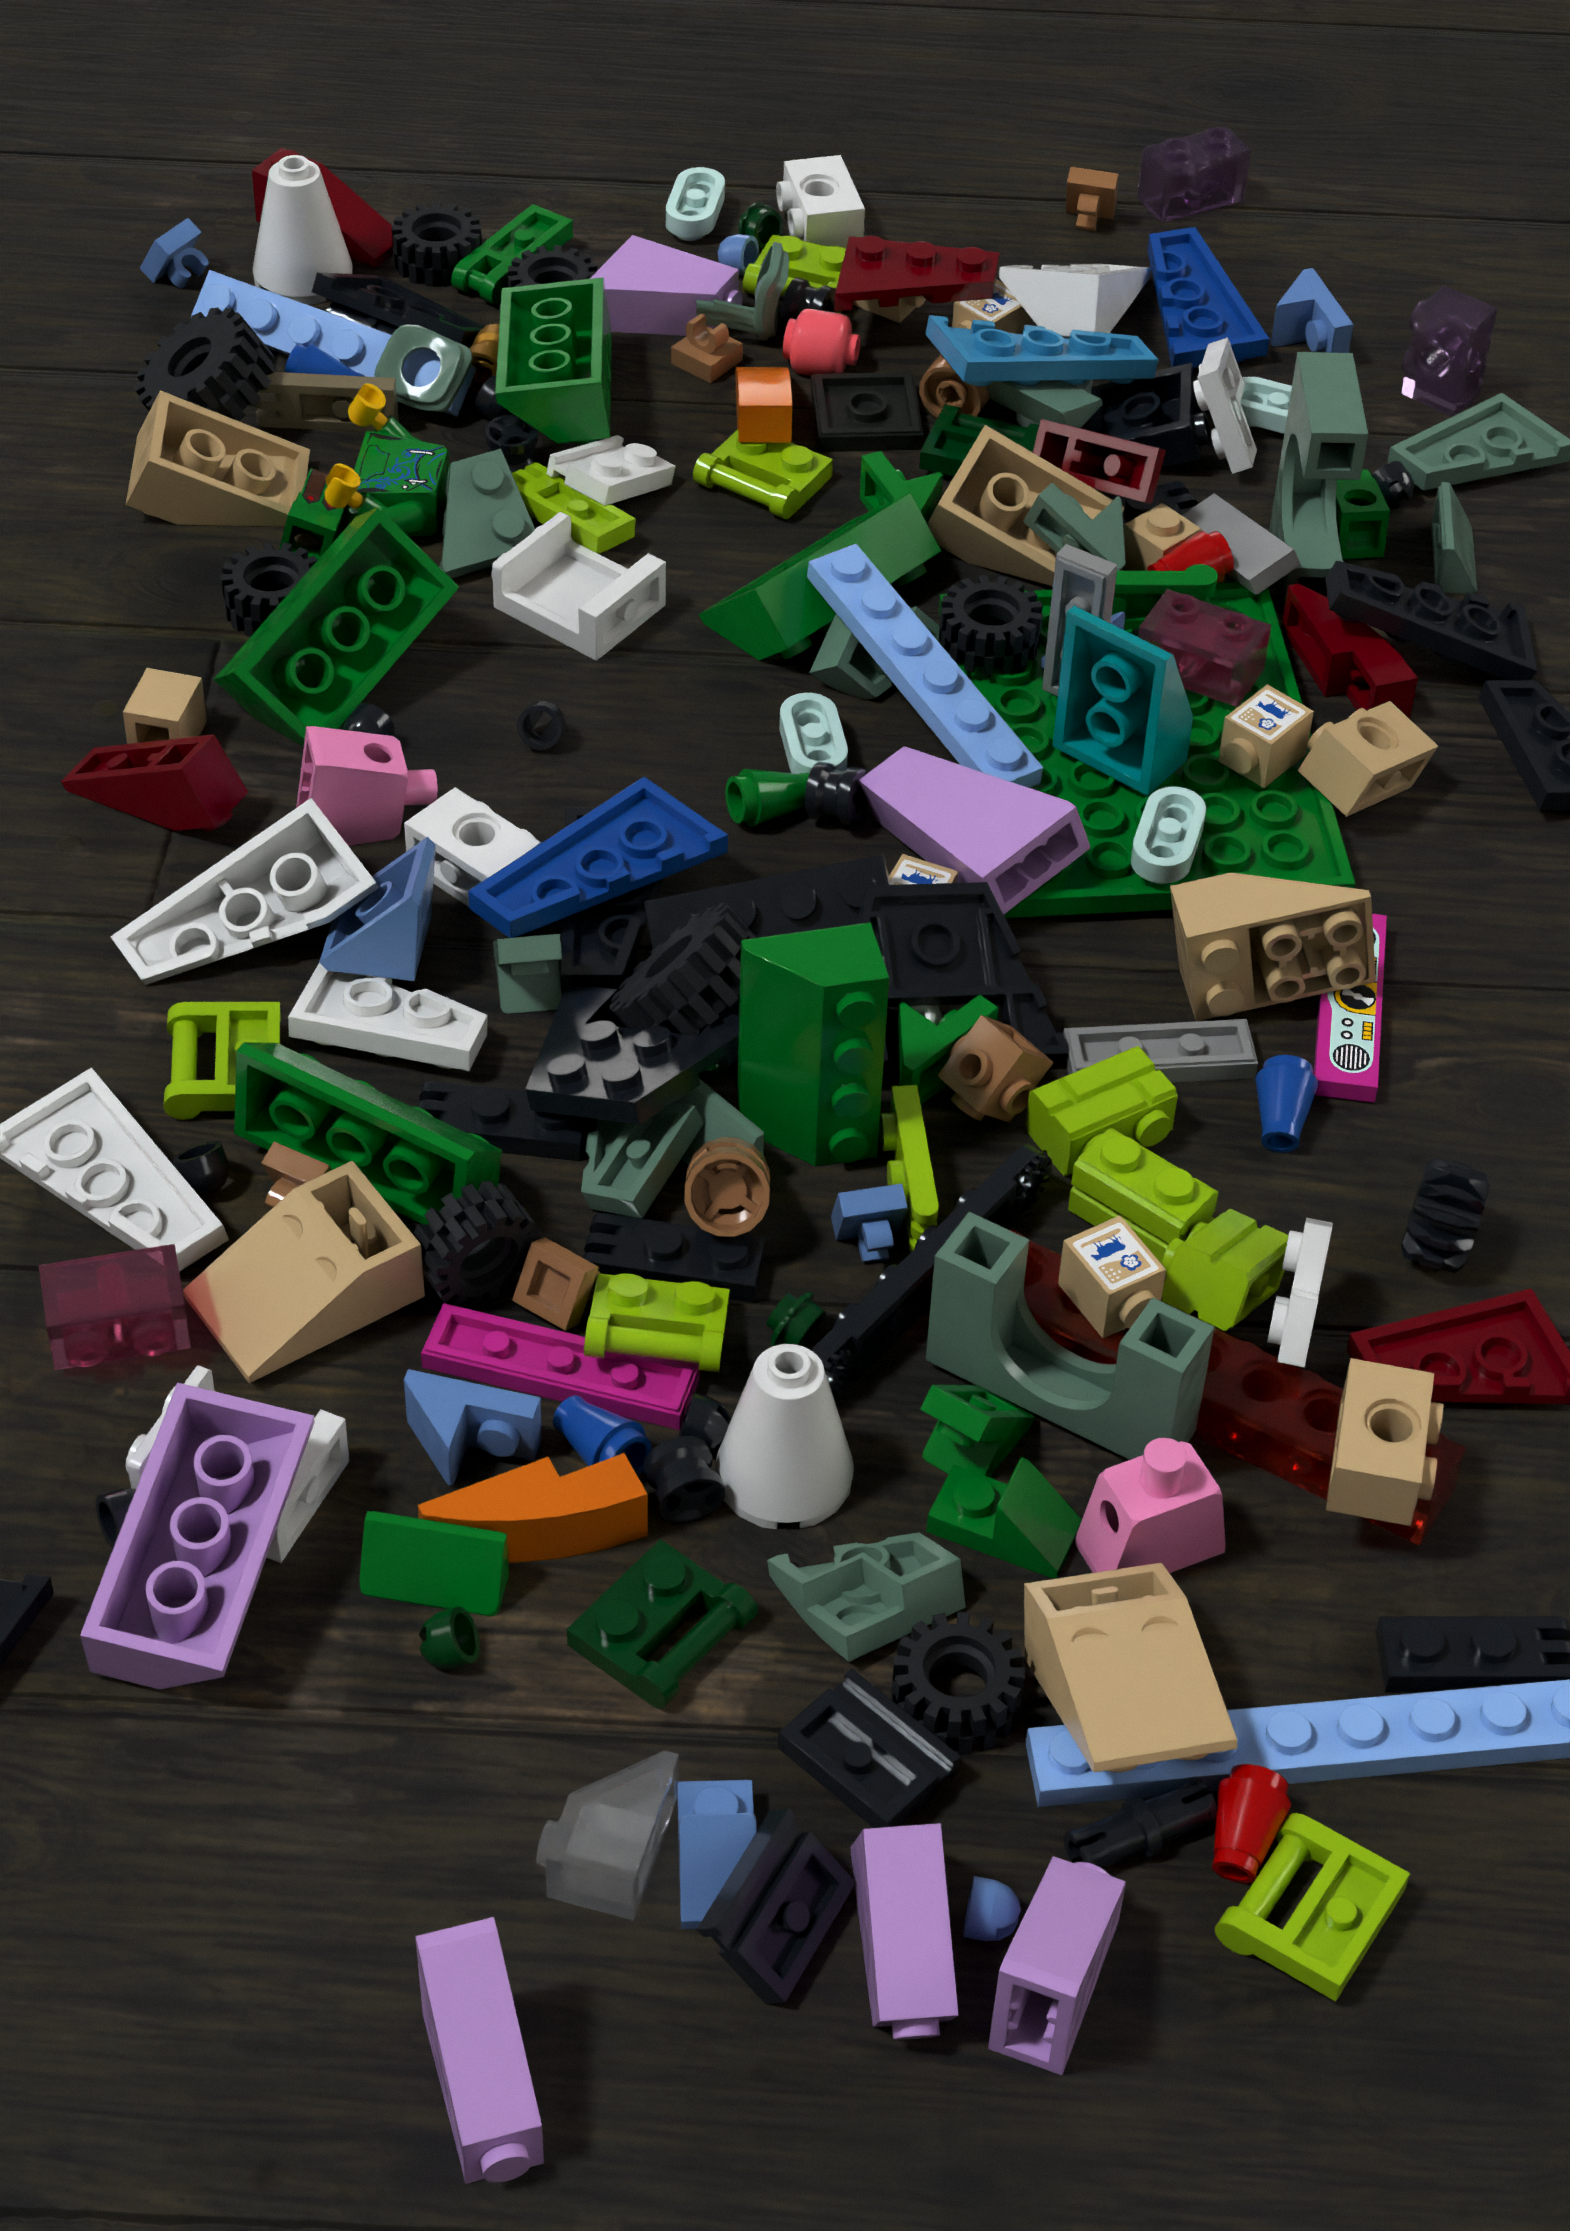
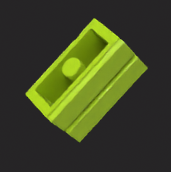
[1025,1046,1178,1176]
[1068,1128,1218,1263]
[1161,1209,1289,1331]

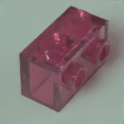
[1138,589,1271,707]
[39,1244,191,1370]

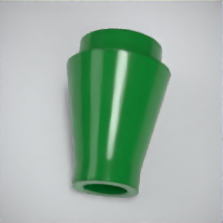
[725,769,810,827]

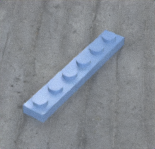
[191,270,477,417]
[807,544,1043,788]

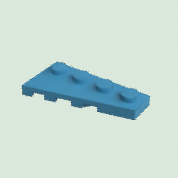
[926,315,1159,386]

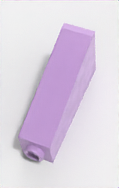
[859,746,1091,915]

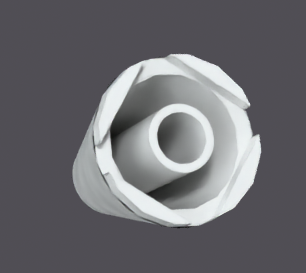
[252,155,353,305]
[716,1344,854,1529]

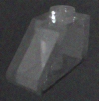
[536,1750,679,1921]

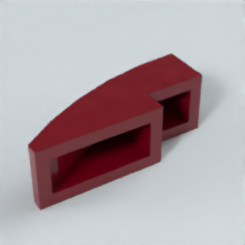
[1281,583,1418,719]

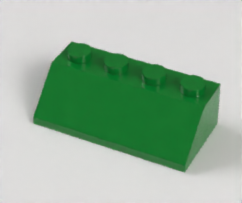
[495,277,612,445]
[698,493,941,661]
[213,507,459,747]
[737,922,889,1167]
[234,1042,502,1225]

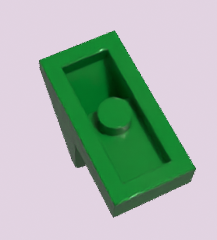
[859,451,943,524]
[896,995,998,1105]
[920,1385,1035,1477]
[926,1457,1082,1579]

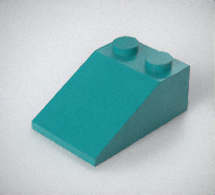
[1052,606,1193,796]

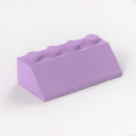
[80,1382,315,1689]

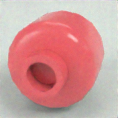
[783,309,861,376]

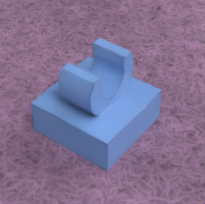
[140,218,209,289]
[831,1184,908,1264]

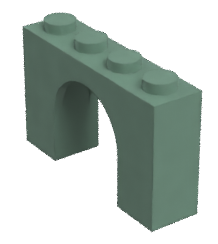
[1269,352,1368,611]
[926,1212,1215,1460]

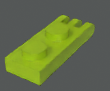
[512,462,636,554]
[879,1085,939,1253]

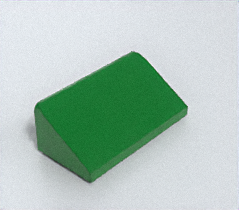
[359,1511,509,1616]

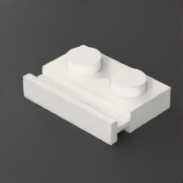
[546,435,676,506]

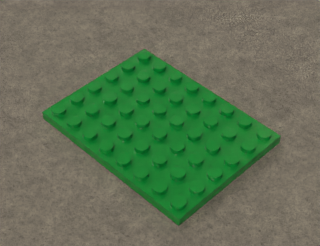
[939,582,1355,918]

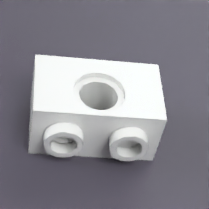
[776,155,865,249]
[404,787,541,907]

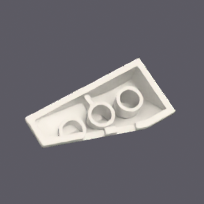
[999,264,1151,339]
[110,798,379,985]

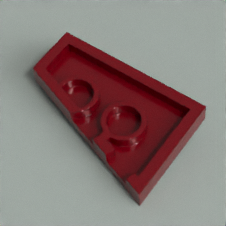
[834,236,999,311]
[1346,1288,1570,1404]

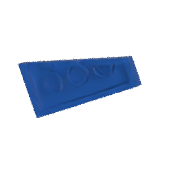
[1147,227,1269,368]
[468,777,728,938]

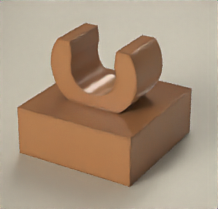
[1066,167,1118,232]
[671,313,743,383]
[261,1142,332,1208]
[512,1237,601,1331]

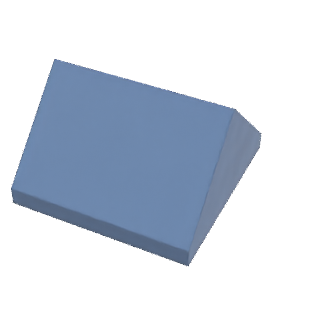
[319,837,436,981]

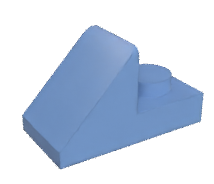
[1271,268,1354,353]
[404,1369,542,1487]
[677,1780,756,1929]

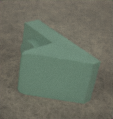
[1023,482,1126,571]
[493,934,562,1014]

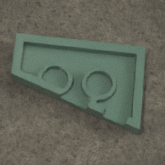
[1387,393,1570,490]

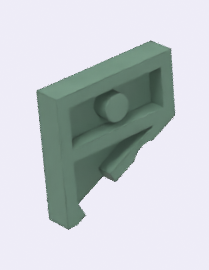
[439,449,535,578]
[581,1102,704,1219]

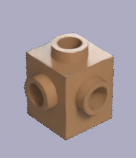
[937,1015,1053,1123]

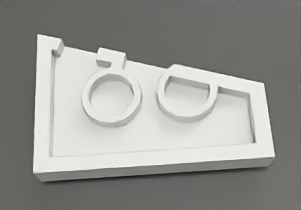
[288,963,488,1071]

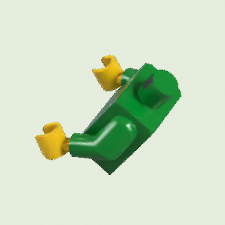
[325,383,450,536]

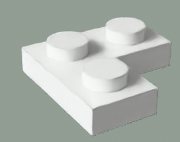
[1193,338,1257,474]
[1267,1217,1333,1368]

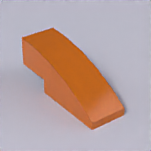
[735,367,792,443]
[418,1453,648,1563]

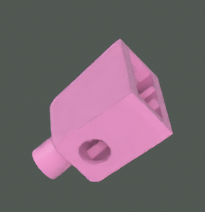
[296,726,438,846]
[1075,1438,1226,1573]

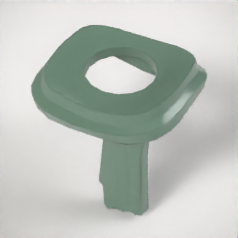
[696,242,789,341]
[374,324,473,412]

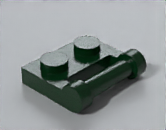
[919,404,1039,477]
[567,1539,758,1709]

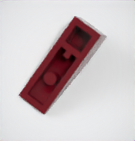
[251,148,393,268]
[1033,419,1166,504]
[61,734,248,832]

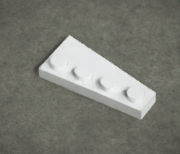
[0,1068,229,1276]

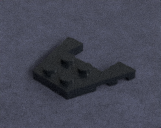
[856,882,1069,1068]
[525,984,740,1124]

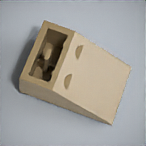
[1170,873,1376,1021]
[183,1161,425,1383]
[1024,1562,1237,1773]

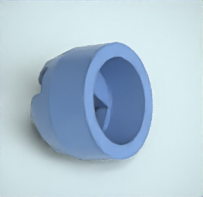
[717,234,759,276]
[963,1876,1021,1942]

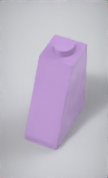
[590,235,742,336]
[851,1823,958,2040]
[988,1856,1126,2076]
[415,1917,544,2184]

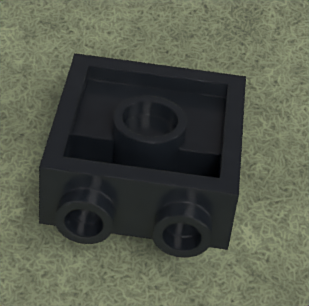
[1089,363,1212,468]

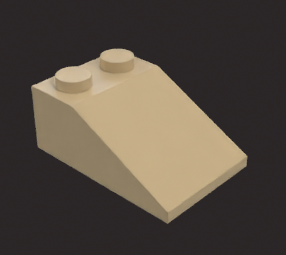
[126,390,310,527]
[927,425,1125,586]

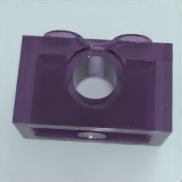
[1137,126,1251,223]
[1401,285,1498,417]

